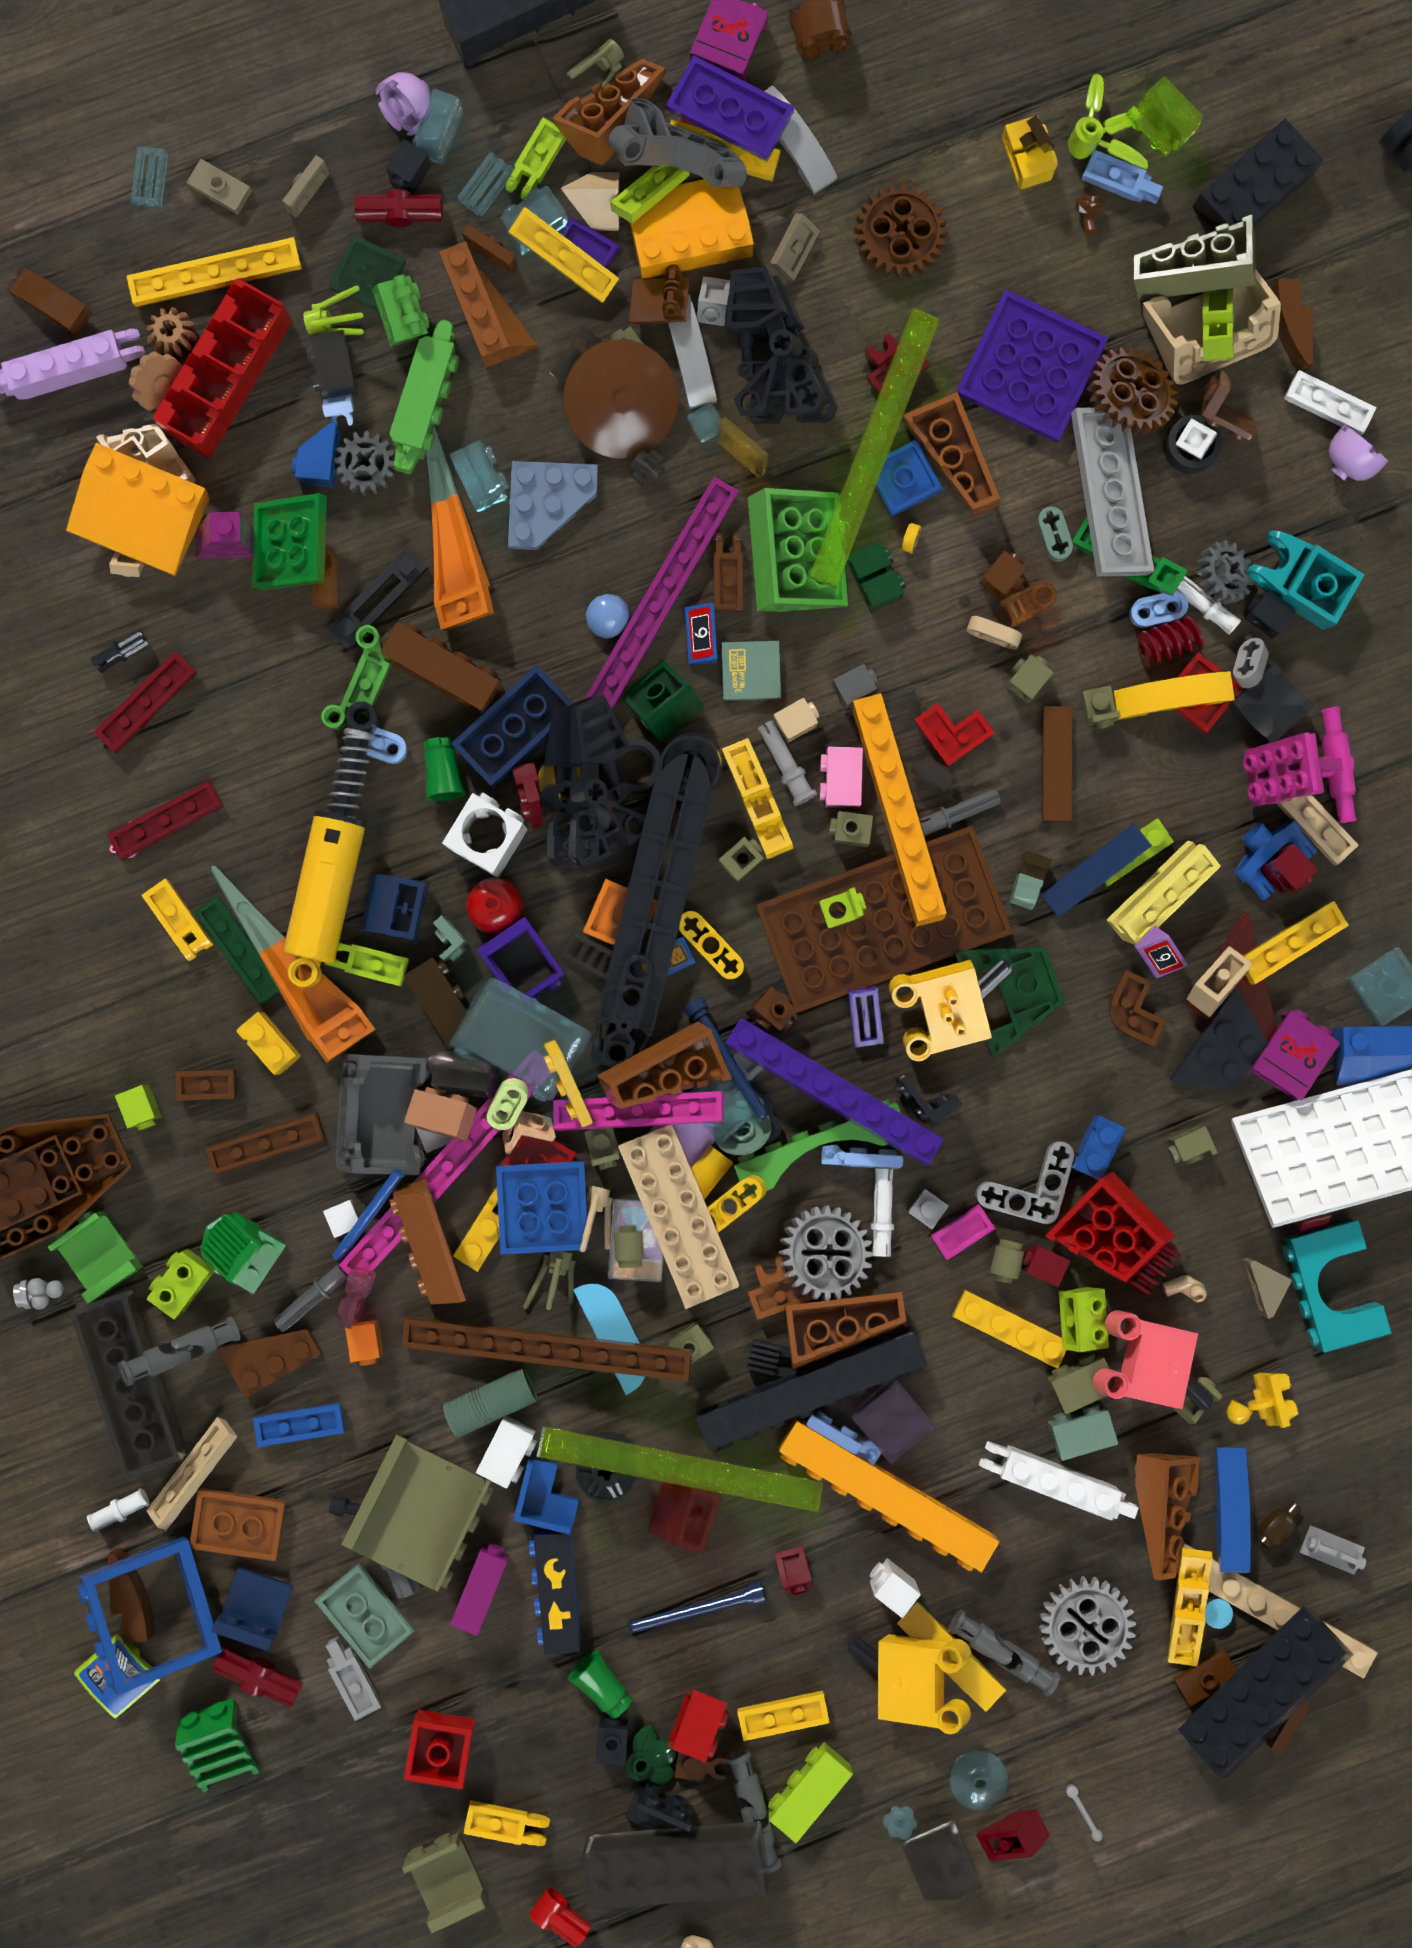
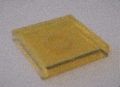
[718,417,769,478]

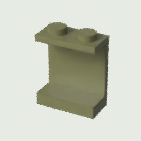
[402,1832,488,1934]

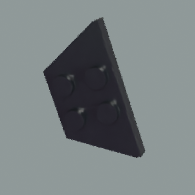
[1169,988,1268,1090]

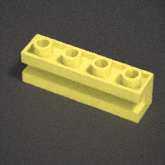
[1107,841,1221,945]

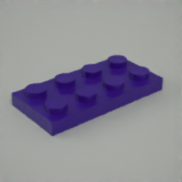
[666,55,794,162]

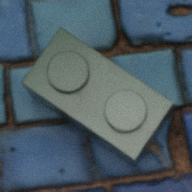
[1048,1404,1118,1461]

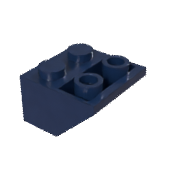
[361,873,429,941]

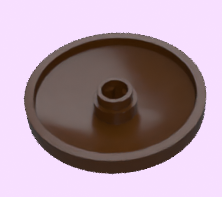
[563,339,679,459]

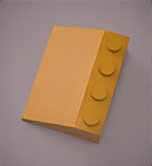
[629,179,754,279]
[66,443,210,576]

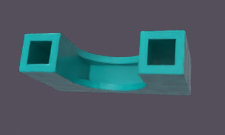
[1282,1218,1392,1353]

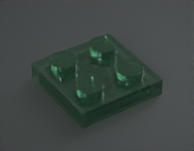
[329,235,406,312]

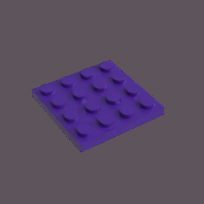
[955,289,1108,443]

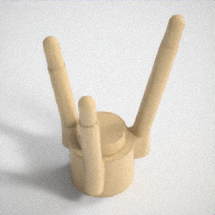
[580,1185,613,1252]

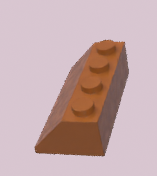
[389,1178,466,1305]

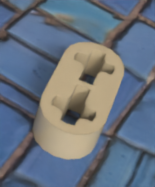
[966,616,1022,650]

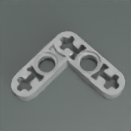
[975,1141,1074,1224]

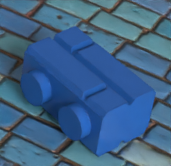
[1071,1115,1126,1180]

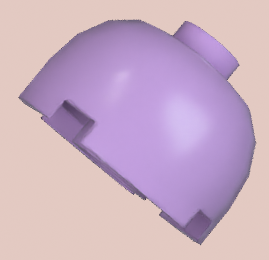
[376,72,433,136]
[1329,425,1388,481]

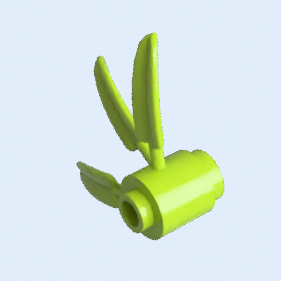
[1068,74,1148,169]

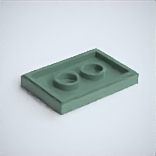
[314,1561,416,1669]

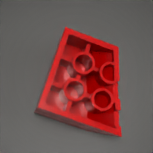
[1045,1172,1175,1282]

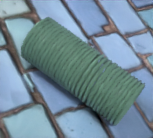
[443,1368,537,1438]

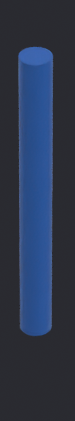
[332,1169,404,1261]

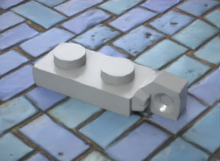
[326,1636,383,1721]

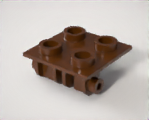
[629,265,690,324]

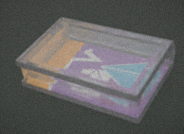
[608,1199,663,1282]

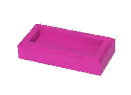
[930,1204,995,1260]

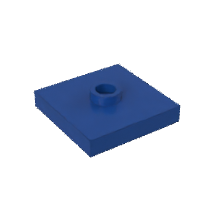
[865,439,943,518]

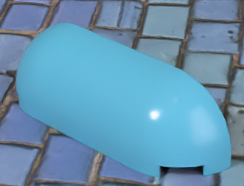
[573,1284,645,1395]

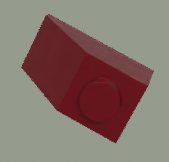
[976,1809,1051,1861]

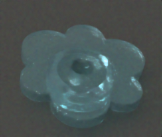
[883,1806,917,1840]

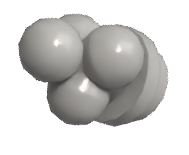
[13,1278,64,1310]

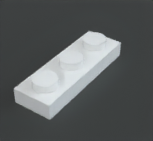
[1284,370,1376,436]

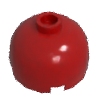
[466,877,524,935]

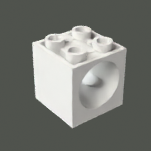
[442,793,528,878]

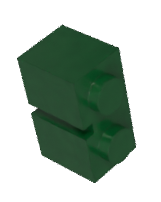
[847,541,906,613]

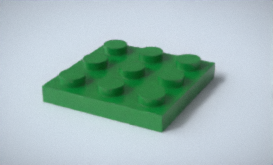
[252,493,327,591]

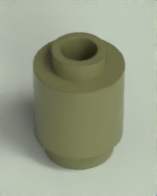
[613,1225,645,1268]
[990,1239,1025,1284]

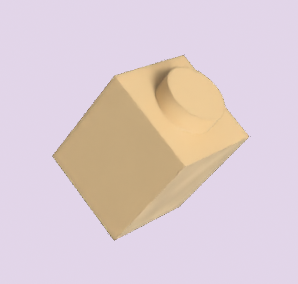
[773,697,820,743]

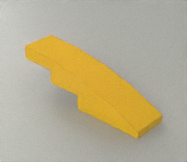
[722,738,794,859]
[1168,1548,1213,1667]
[897,1602,1007,1712]

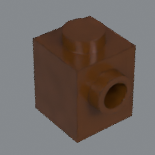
[979,550,1027,601]

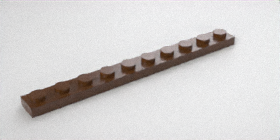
[402,1316,693,1382]

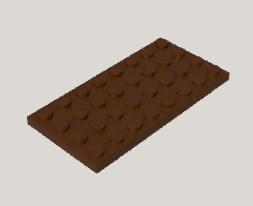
[756,825,1013,1013]

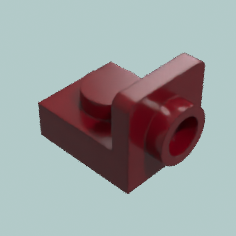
[775,1546,814,1596]

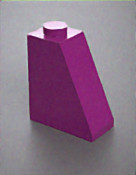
[196,512,253,559]
[450,1543,510,1636]

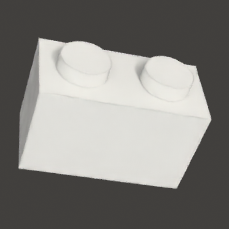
[476,1416,537,1489]
[870,1558,921,1618]

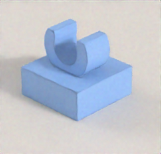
[322,394,355,426]

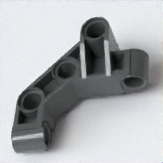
[608,98,747,188]

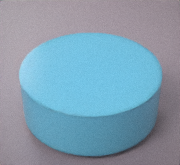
[1205,1597,1233,1629]

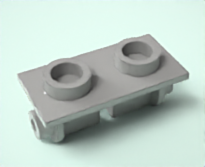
[1300,1525,1366,1575]

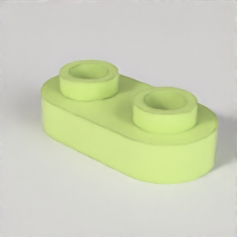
[487,1078,529,1130]

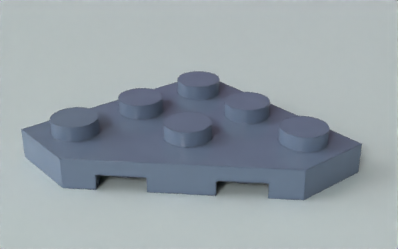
[508,461,598,550]

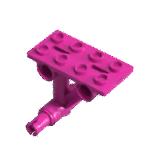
[1243,707,1357,824]

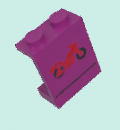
[690,0,769,81]
[1250,1009,1340,1101]

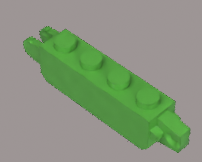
[389,319,459,474]

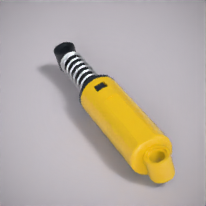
[283,701,379,988]

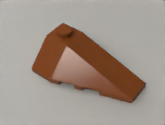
[552,59,666,166]
[1135,1453,1200,1581]

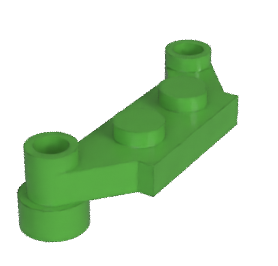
[321,625,391,730]

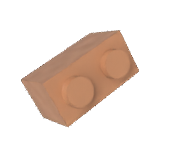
[404,1087,477,1142]

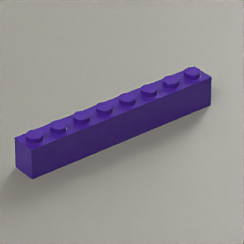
[725,1018,944,1167]

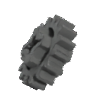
[334,431,395,496]
[1196,540,1254,605]

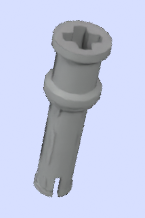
[757,720,817,806]

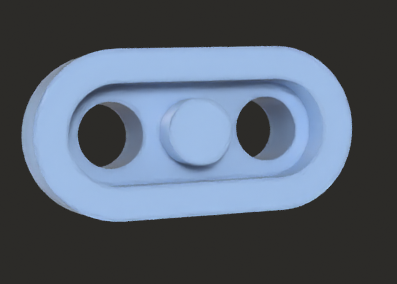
[1129,591,1188,628]
[361,724,408,764]

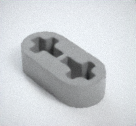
[1233,638,1269,688]

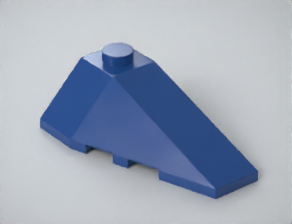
[1333,1026,1412,1085]

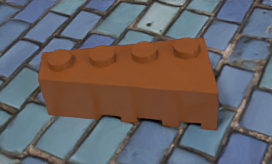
[903,392,1000,517]
[785,1292,906,1371]

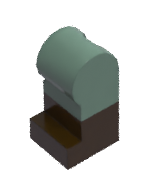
[1010,851,1052,910]

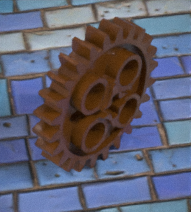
[854,183,948,279]
[1087,347,1178,436]

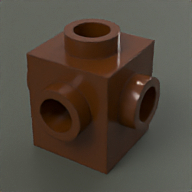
[745,987,797,1035]

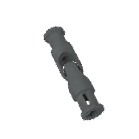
[118,1316,240,1386]
[948,1609,1061,1697]
[726,1748,782,1874]

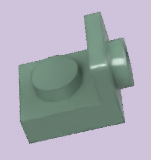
[433,915,468,961]

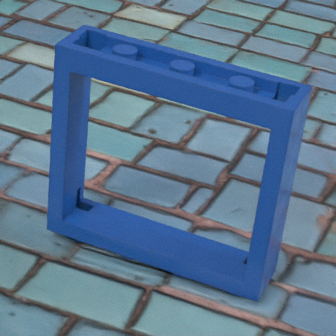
[77,1536,222,1695]

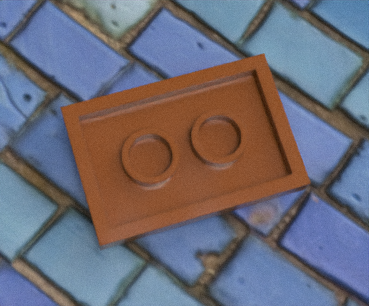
[190,1488,287,1561]

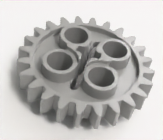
[779,1206,873,1301]
[1039,1576,1136,1676]

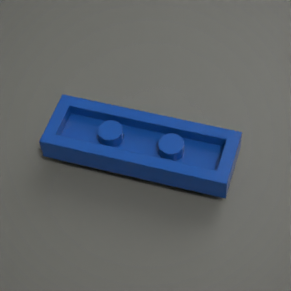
[253,1402,346,1447]

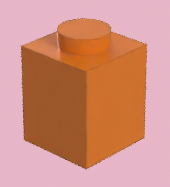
[345,1319,384,1366]

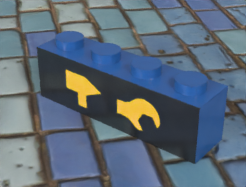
[529,1529,581,1655]

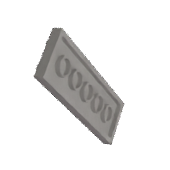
[1071,408,1154,577]

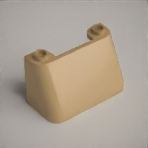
[1143,270,1281,385]

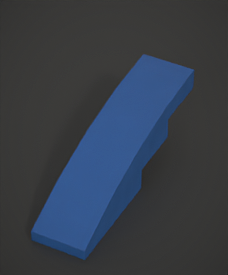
[1214,1447,1251,1573]

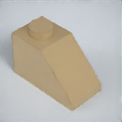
[1187,946,1253,1017]

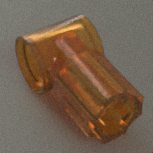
[313,548,341,610]

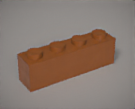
[439,241,538,368]
[597,1021,732,1109]

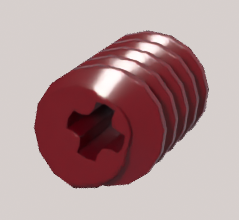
[1137,616,1204,668]
[1127,1241,1182,1295]

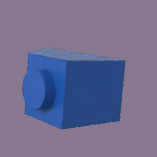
[292,423,341,488]

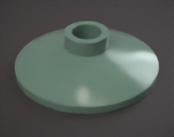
[714,1104,771,1155]

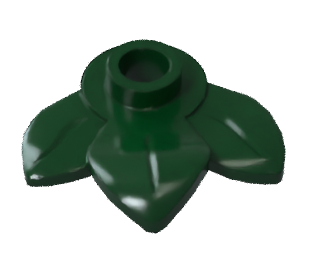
[625,1724,678,1784]

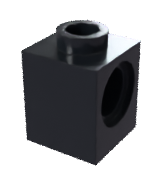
[1244,590,1296,639]

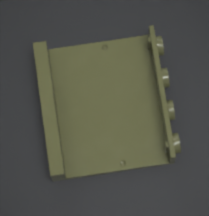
[341,1435,494,1592]

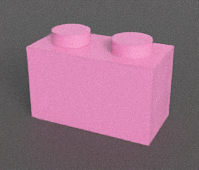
[820,747,863,809]

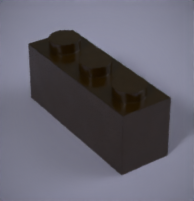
[403,957,482,1050]

